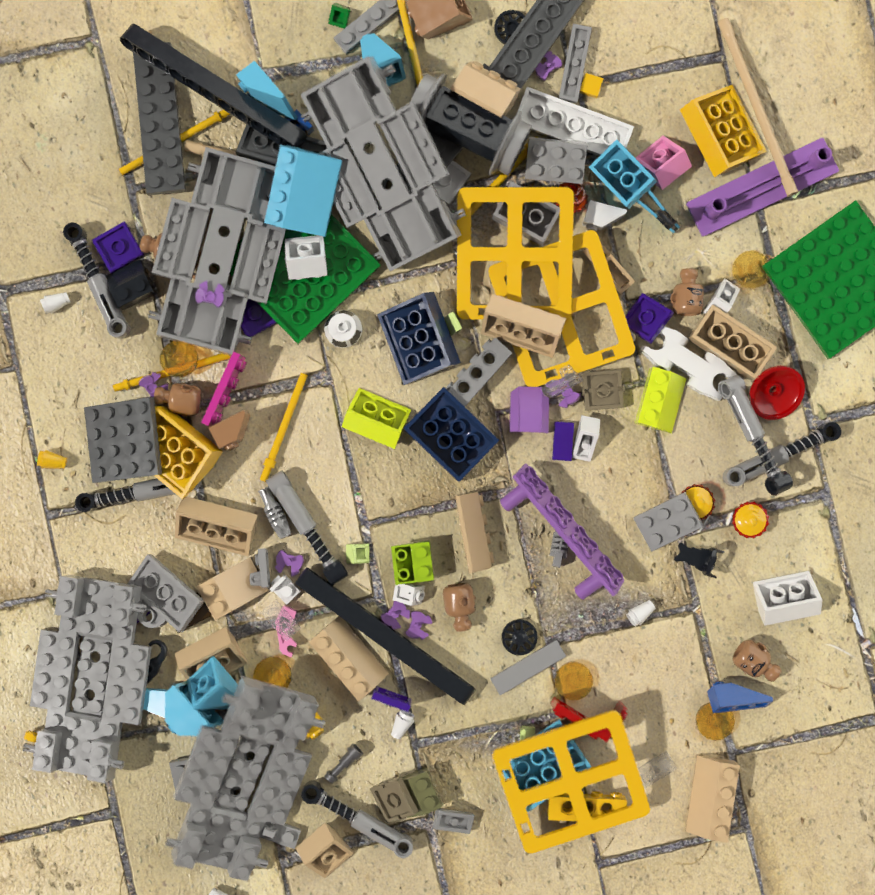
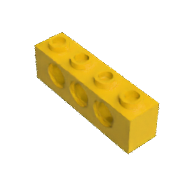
[547,791,627,821]

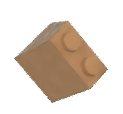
[406,0,473,39]

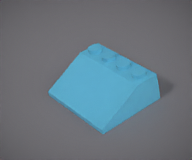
[264,145,342,237]
[502,719,591,812]

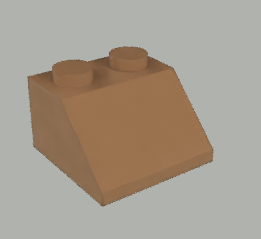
[209,410,251,451]

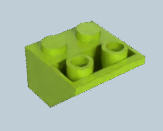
[391,541,434,585]

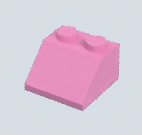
[635,136,692,190]

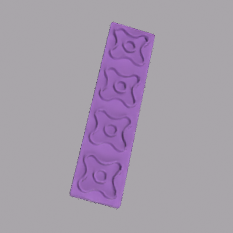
[686,138,839,237]
[500,463,624,600]

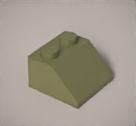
[402,767,442,818]

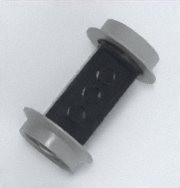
[410,73,532,176]

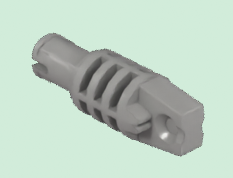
[258,487,291,539]
[550,530,569,568]

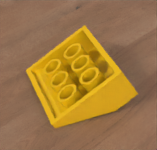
[680,85,767,177]
[154,406,223,499]

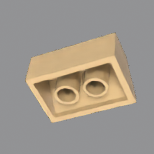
[450,61,521,117]
[175,627,248,680]

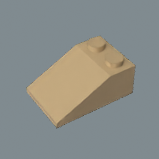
[196,557,269,620]

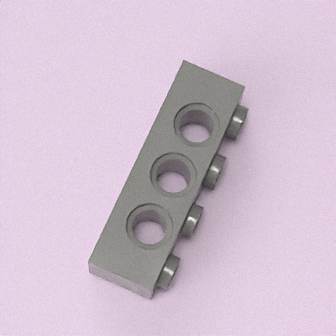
[446,338,512,407]

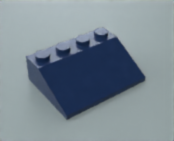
[377,292,461,385]
[403,387,499,482]

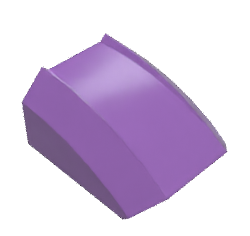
[509,386,549,433]

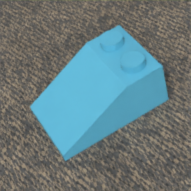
[236,61,298,120]

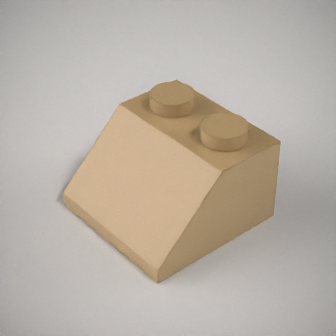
[296,823,354,878]

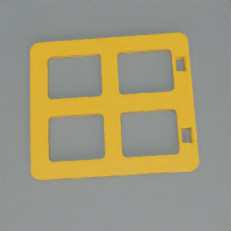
[457,187,574,321]
[488,230,635,387]
[492,710,650,854]

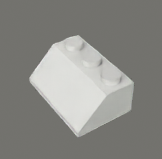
[753,571,822,626]

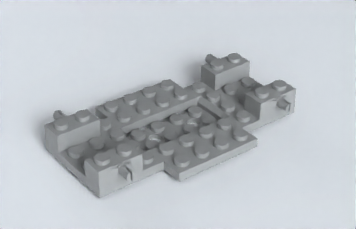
[300,56,466,271]
[148,147,286,356]
[23,575,152,783]
[165,676,325,881]

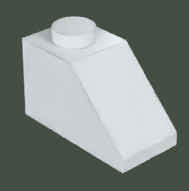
[582,200,627,232]
[703,278,740,313]
[572,415,600,462]

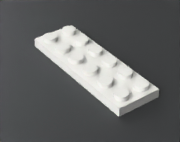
[516,87,634,156]

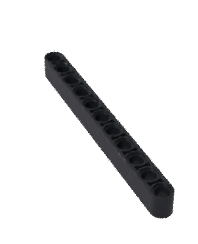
[120,24,307,148]
[295,567,476,705]

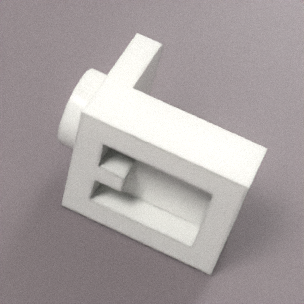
[270,575,301,605]
[393,583,425,606]

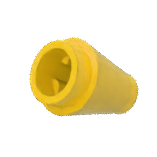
[37,450,67,469]

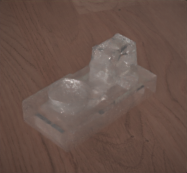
[541,364,583,398]
[260,599,301,641]
[638,751,677,788]

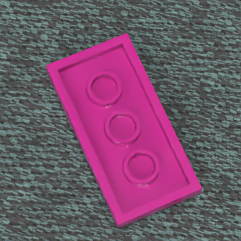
[201,351,247,426]

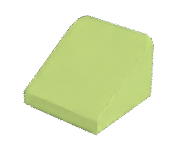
[444,312,462,336]
[346,544,370,564]
[520,726,535,740]

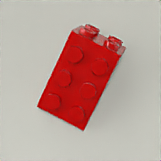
[550,697,628,742]

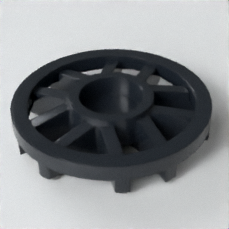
[494,10,525,45]
[502,619,537,655]

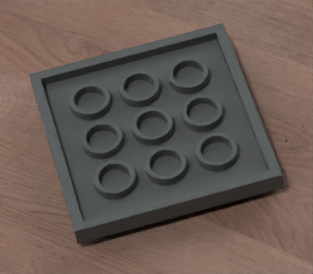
[84,397,162,483]

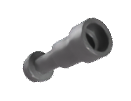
[325,743,363,784]

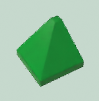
[328,3,351,29]

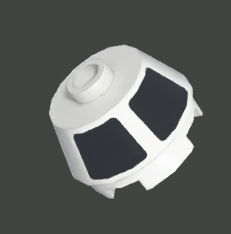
[324,310,362,348]

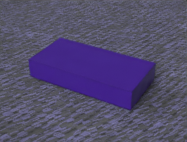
[552,422,574,461]

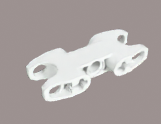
[639,326,737,401]

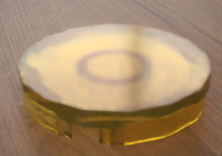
[732,250,769,289]
[160,341,199,377]
[253,657,292,688]
[554,661,593,700]
[695,702,735,741]

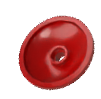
[749,365,805,420]

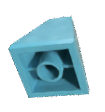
[360,33,406,87]
[187,656,238,710]

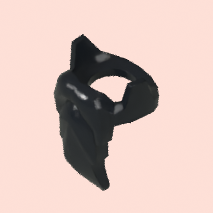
[674,543,725,578]

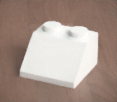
[285,235,327,280]

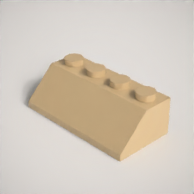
[480,294,566,358]
[688,304,777,381]
[455,492,494,573]
[175,497,258,556]
[309,616,389,702]
[685,755,740,843]

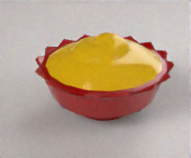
[732,501,769,539]

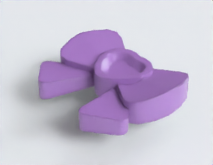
[536,51,562,80]
[196,281,224,308]
[139,372,168,397]
[551,378,580,408]
[275,550,304,576]
[381,601,410,629]
[405,611,432,640]

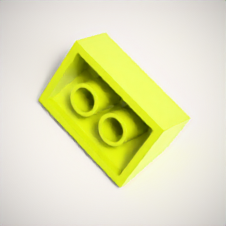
[635,367,687,433]
[342,388,411,449]

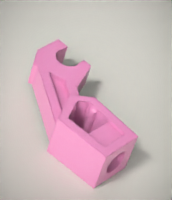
[275,605,298,657]

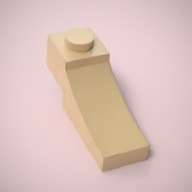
[581,243,635,294]

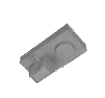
[250,548,271,589]
[432,809,475,834]
[260,822,301,849]

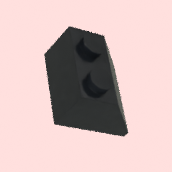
[106,259,158,310]

